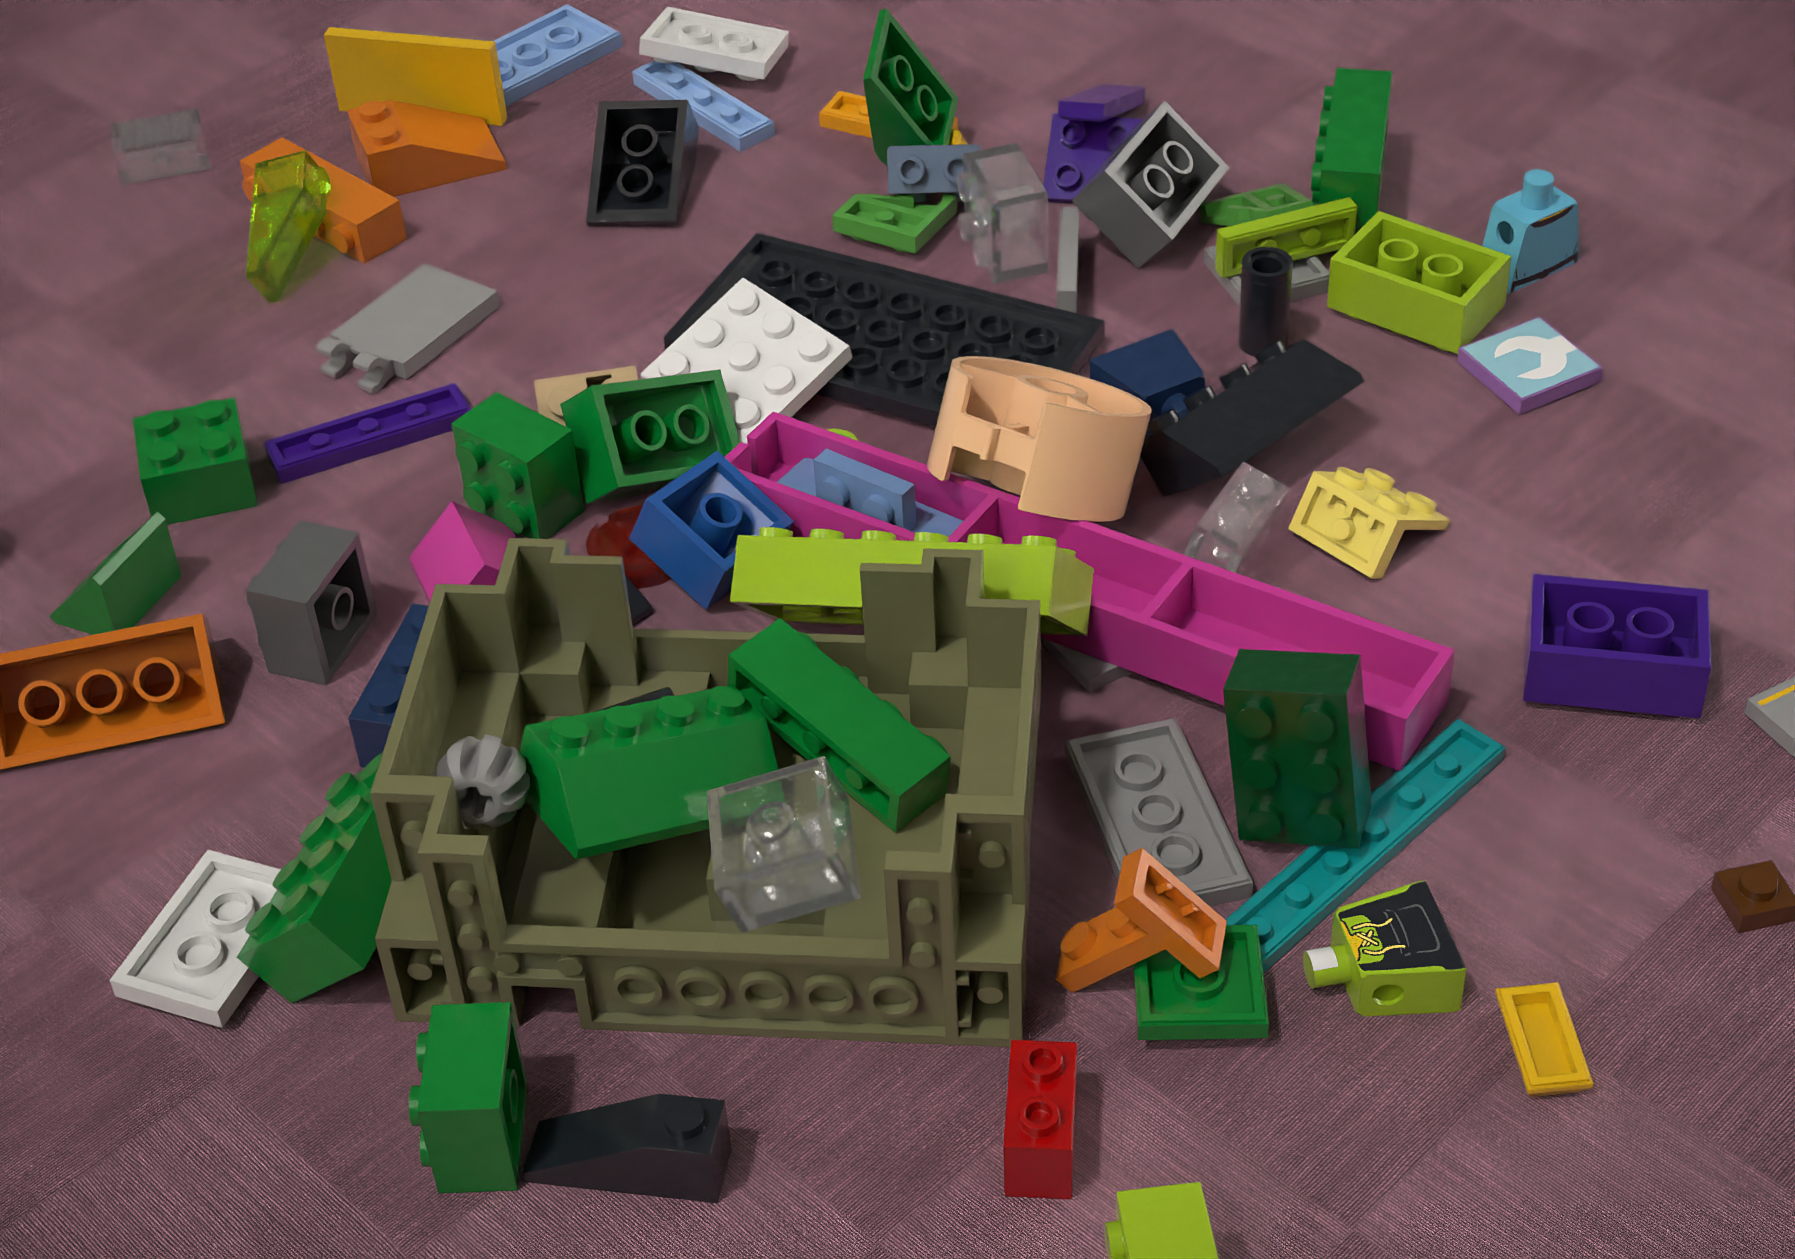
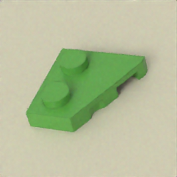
[1198,183,1313,226]
[832,194,957,254]

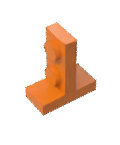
[1055,848,1227,993]

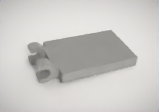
[316,263,500,393]

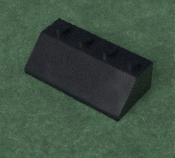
[1140,339,1365,497]

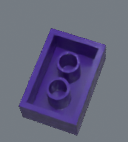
[1523,574,1711,719]

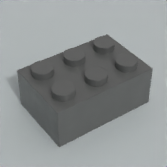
[1072,101,1230,268]

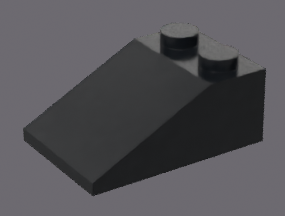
[586,100,699,226]

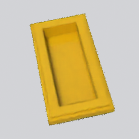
[1495,982,1594,1097]

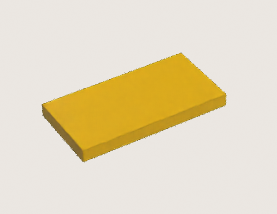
[324,27,507,126]

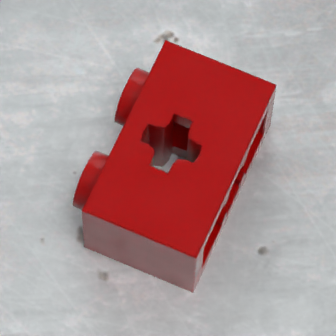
[1003,1040,1077,1199]

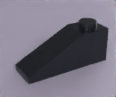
[522,1093,732,1203]

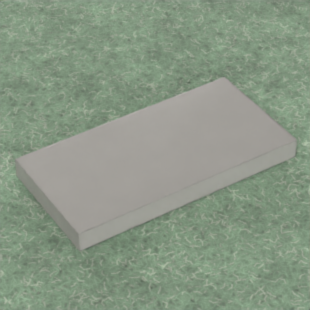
[1065,717,1253,906]

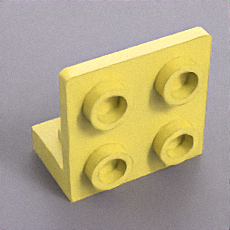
[1288,467,1450,579]

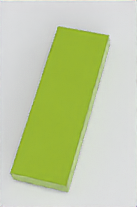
[1215,197,1357,278]

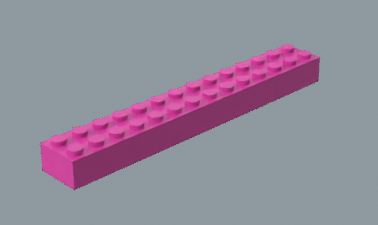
[725,411,1455,771]

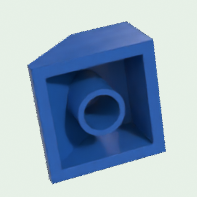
[629,451,794,610]

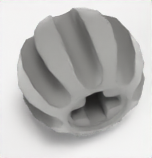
[435,734,530,829]

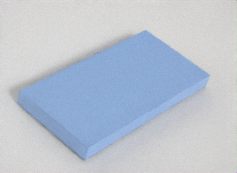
[494,4,623,106]

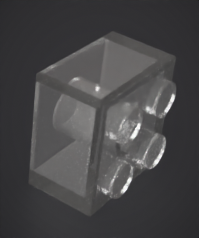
[957,143,1048,284]
[706,756,861,933]

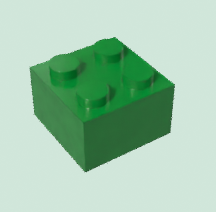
[451,392,585,539]
[132,397,258,525]
[409,1002,528,1194]

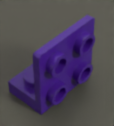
[1042,113,1143,203]

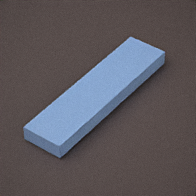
[632,60,775,152]

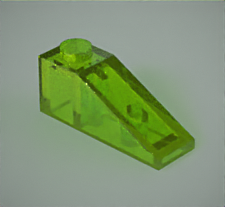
[246,150,331,303]

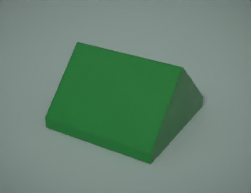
[49,511,182,635]

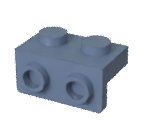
[887,144,983,202]

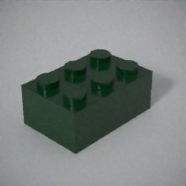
[1223,649,1372,848]

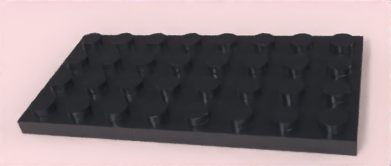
[663,233,1105,427]

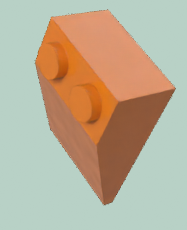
[347,100,507,197]

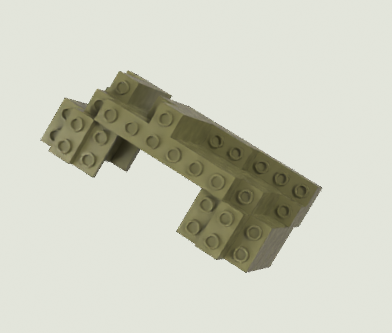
[370,538,1041,1047]

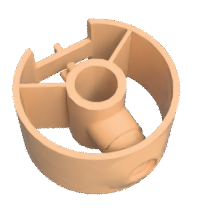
[927,356,1152,522]

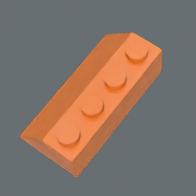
[0,613,226,770]

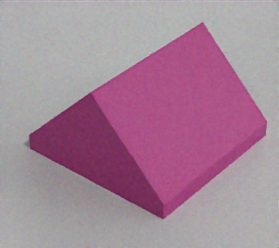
[409,501,516,603]

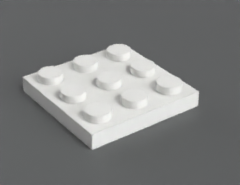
[640,278,853,444]

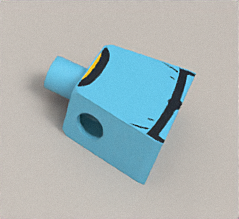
[1482,169,1579,294]

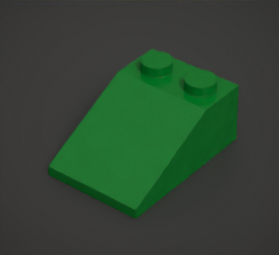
[863,8,958,166]
[560,369,740,504]

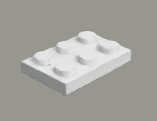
[639,7,789,81]
[110,850,281,1028]

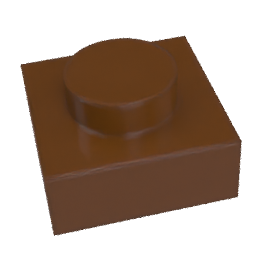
[1711,860,1795,934]

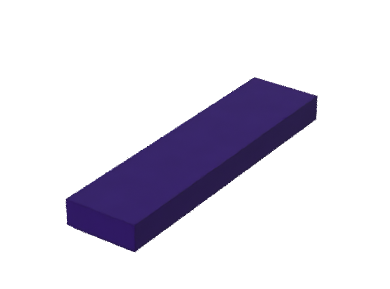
[1058,84,1145,122]
[264,383,471,484]

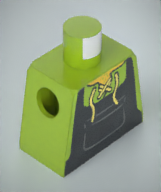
[1303,880,1466,1017]

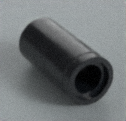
[1238,247,1293,356]

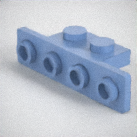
[777,449,963,537]

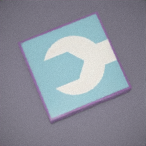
[1457,316,1603,415]

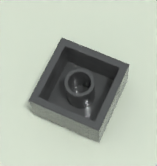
[246,520,377,686]

